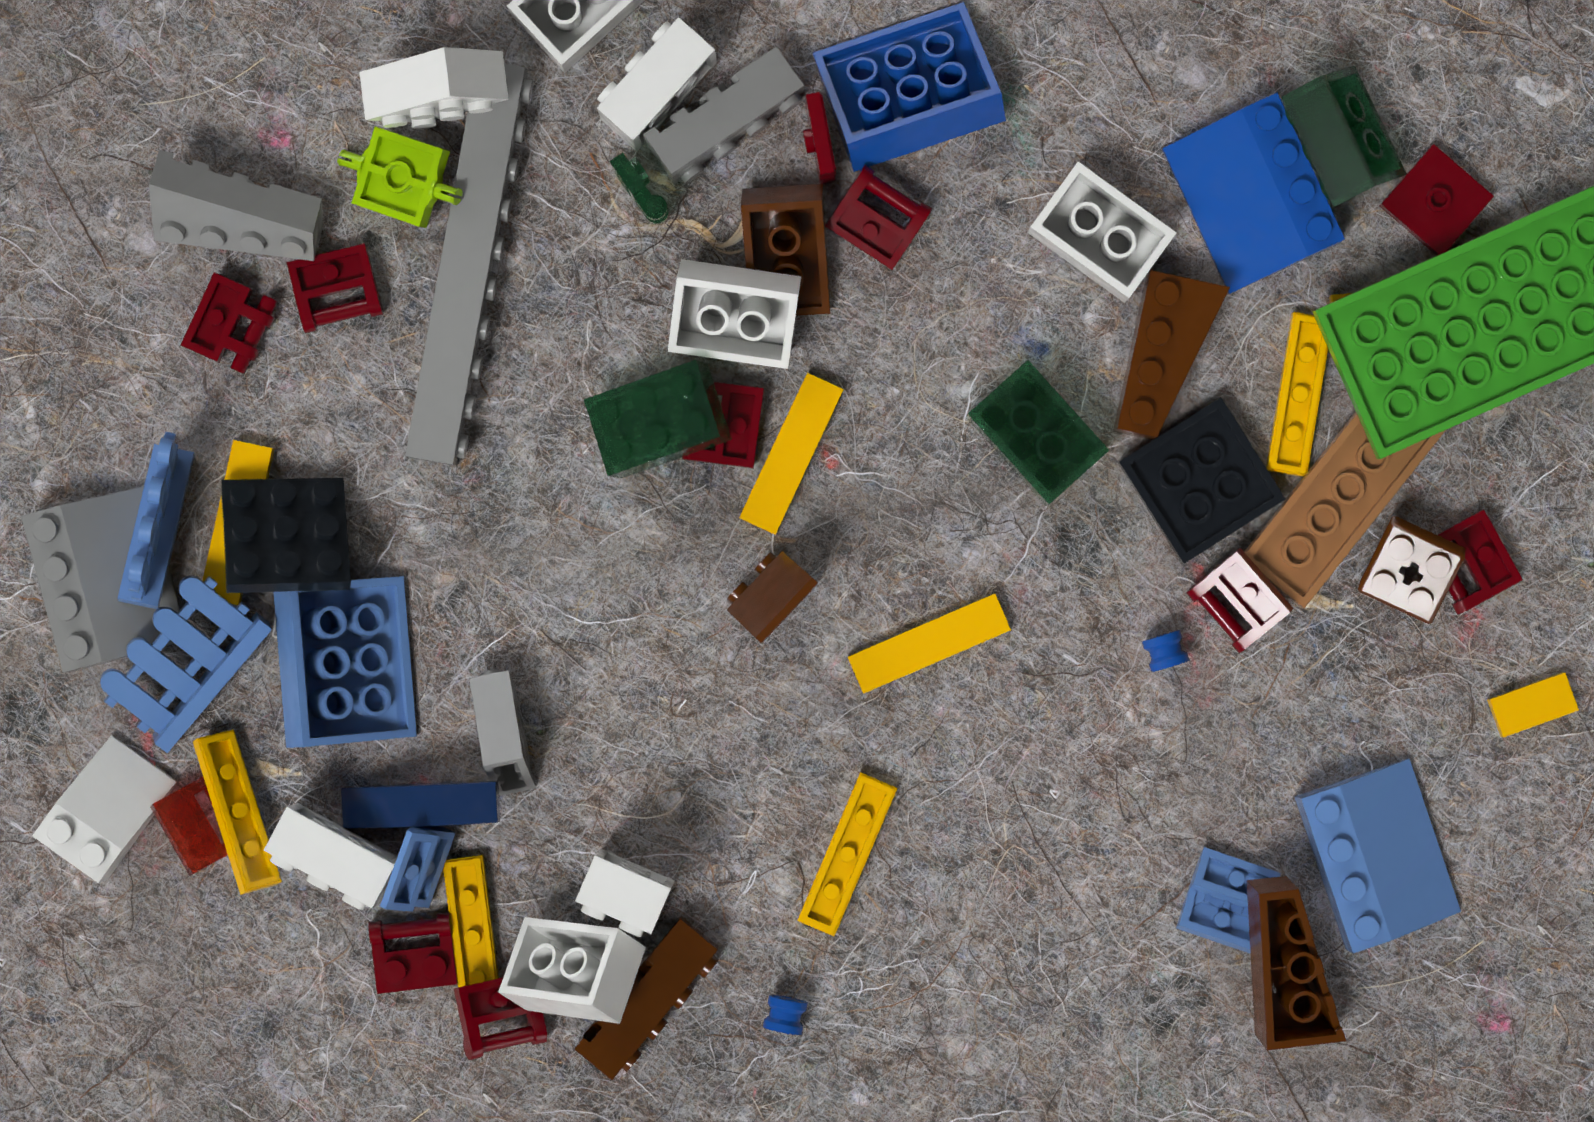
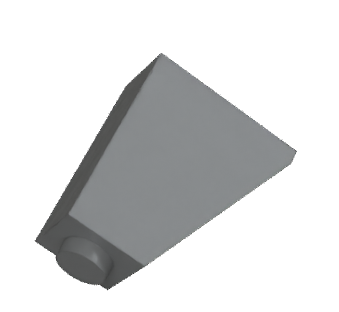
[469,669,536,796]

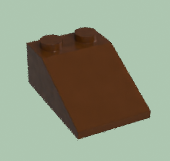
[741,184,830,316]
[727,551,818,643]

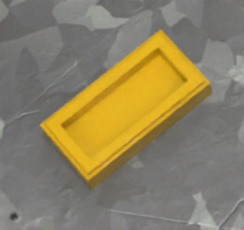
[1487,672,1579,738]

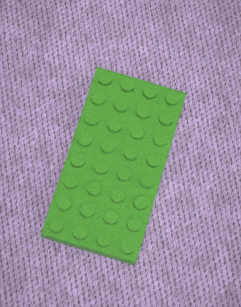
[1312,186,1594,459]

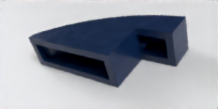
[341,780,500,828]

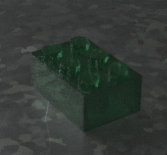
[1281,66,1407,207]
[584,360,732,479]
[966,360,1109,506]

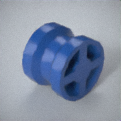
[1141,630,1190,672]
[763,994,808,1035]

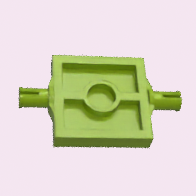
[337,126,463,228]

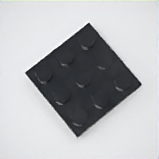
[1118,397,1286,564]
[221,478,351,593]

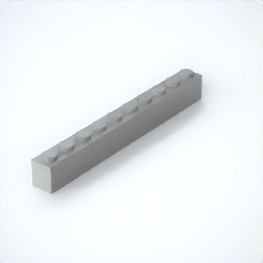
[405,64,533,467]

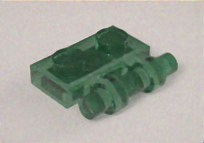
[609,152,669,224]

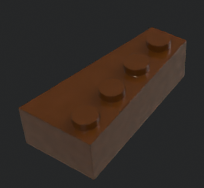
[1113,270,1230,440]
[1247,876,1346,1050]
[574,916,719,1080]

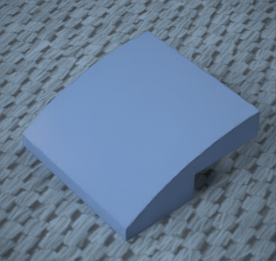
[380,826,455,912]
[1176,847,1281,953]

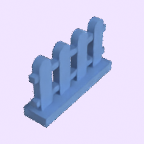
[118,432,195,609]
[100,575,272,753]

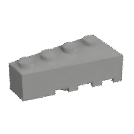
[643,47,805,184]
[149,149,323,261]

